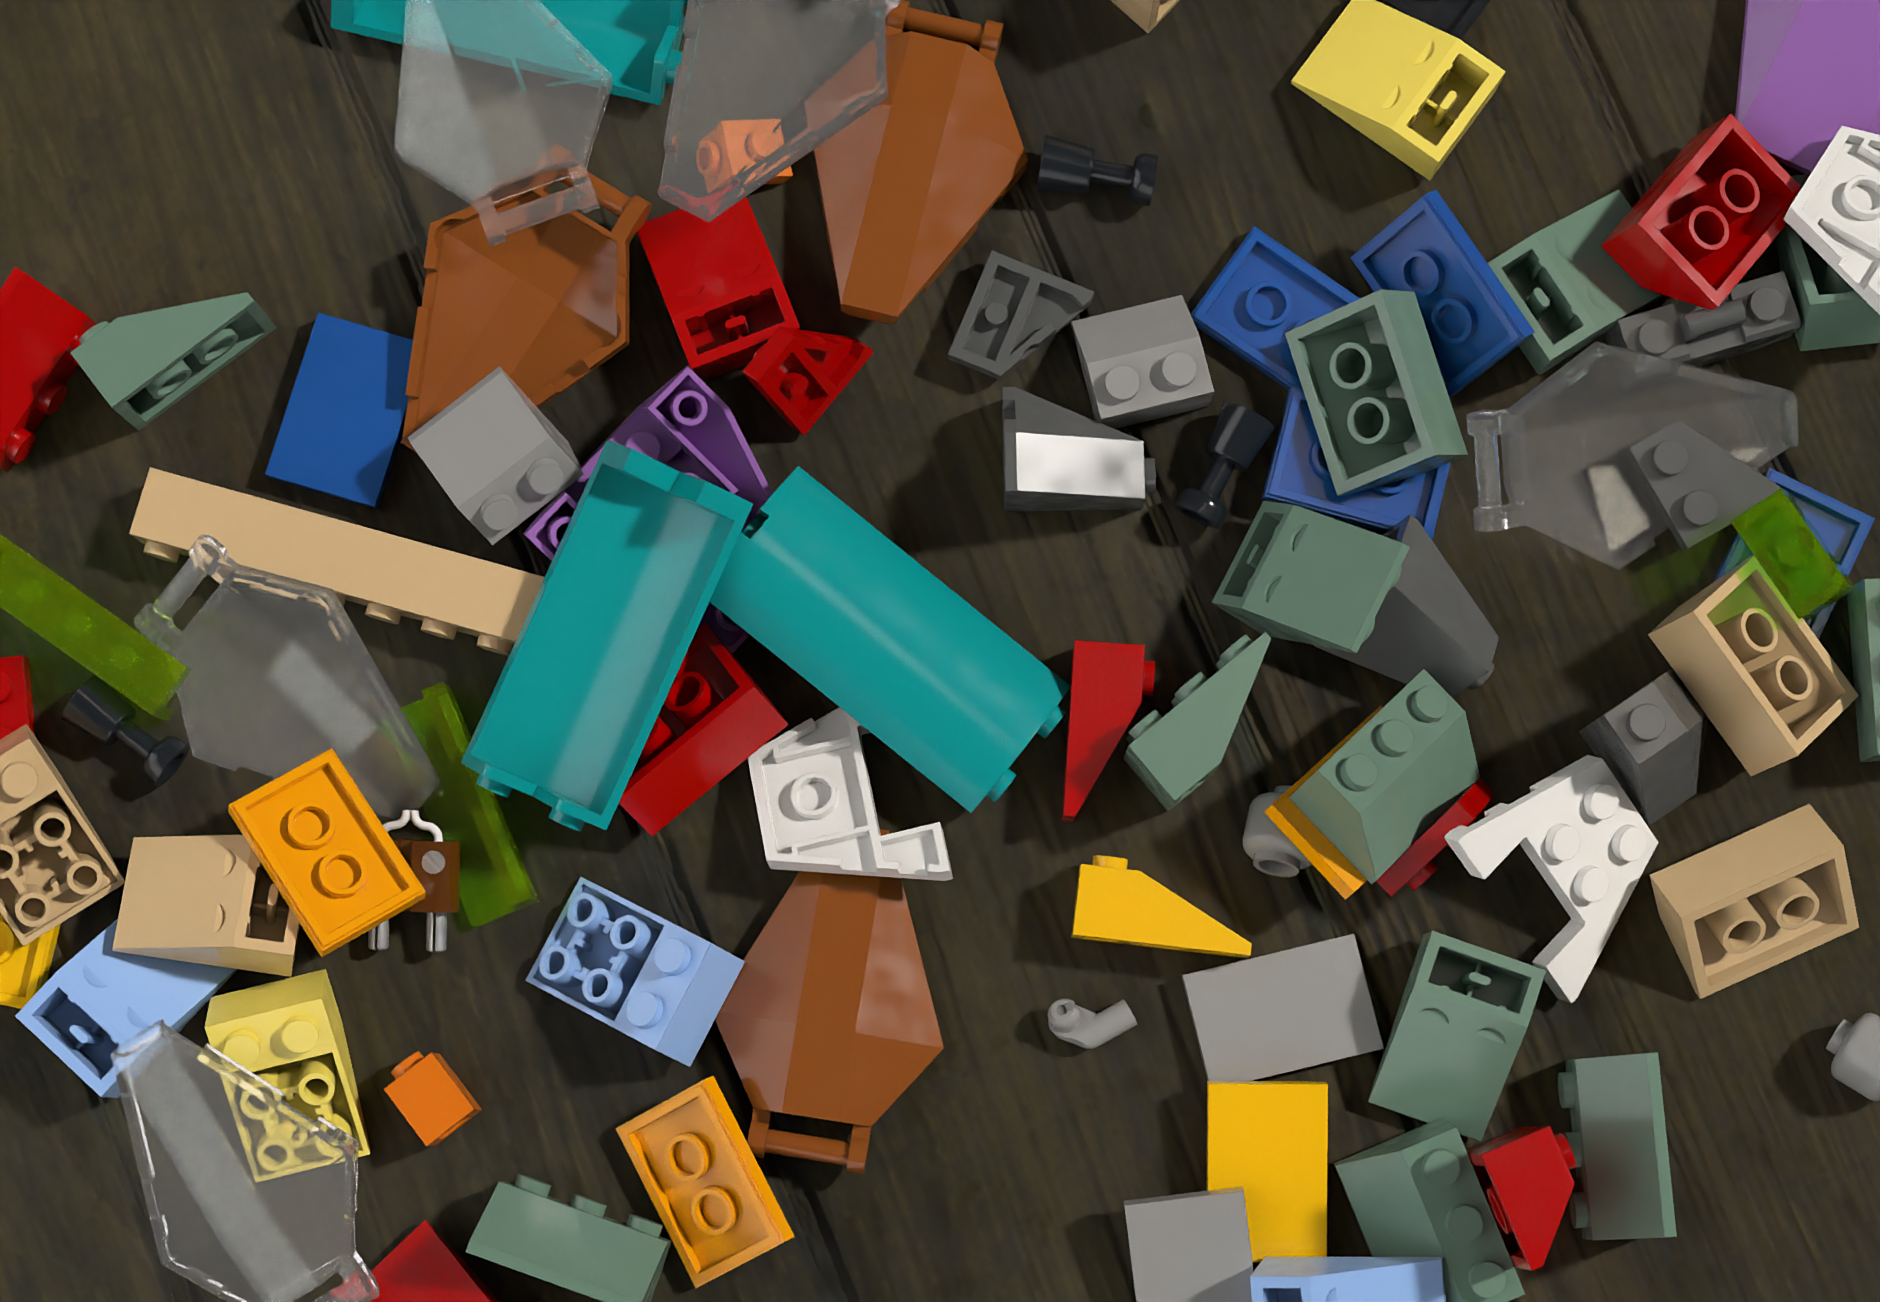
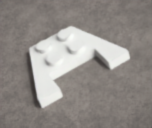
[1784,126,1880,315]
[748,707,953,881]
[1444,755,1659,1004]

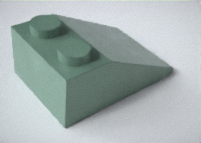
[1776,174,1880,351]
[70,292,277,431]

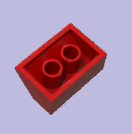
[1601,113,1801,310]
[0,267,96,473]
[619,622,788,836]
[1466,1126,1577,1271]

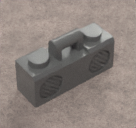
[1605,271,1801,389]

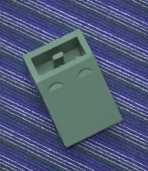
[1488,189,1665,376]
[1212,501,1410,654]
[1123,632,1271,812]
[1367,930,1546,1142]

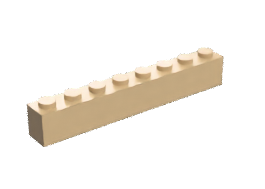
[129,467,545,655]

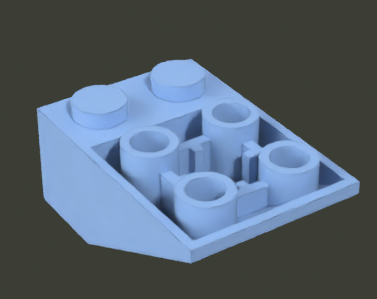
[525,876,745,1067]
[15,919,237,1098]
[1250,1257,1446,1302]

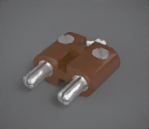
[368,810,461,952]

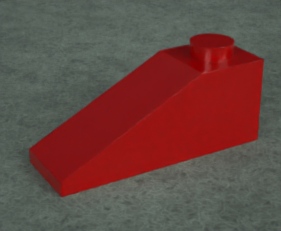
[1062,640,1155,822]

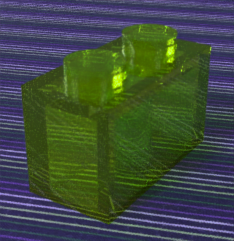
[1731,488,1856,621]

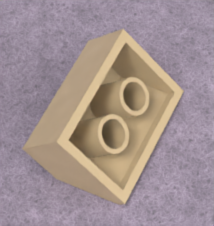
[1648,554,1859,776]
[1650,804,1859,999]

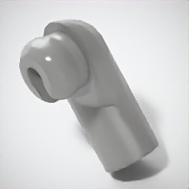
[1048,999,1138,1049]

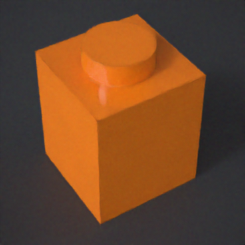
[384,1051,482,1146]

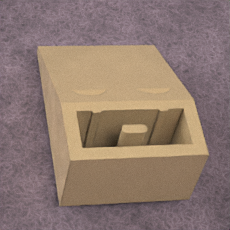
[0,724,125,946]
[112,835,300,977]

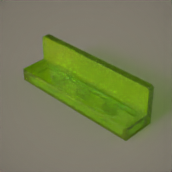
[0,534,192,721]
[387,681,539,927]

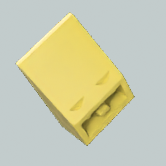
[1291,0,1506,181]
[204,969,371,1183]

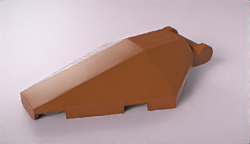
[807,0,1028,325]
[401,145,652,453]
[715,829,944,1175]

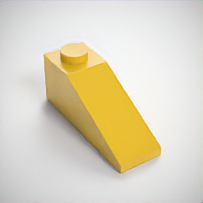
[1071,855,1252,958]

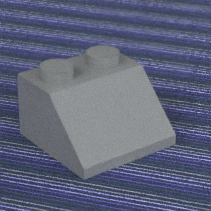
[1071,295,1214,429]
[408,366,584,545]

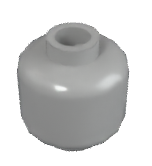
[1243,785,1312,877]
[1826,1013,1880,1101]

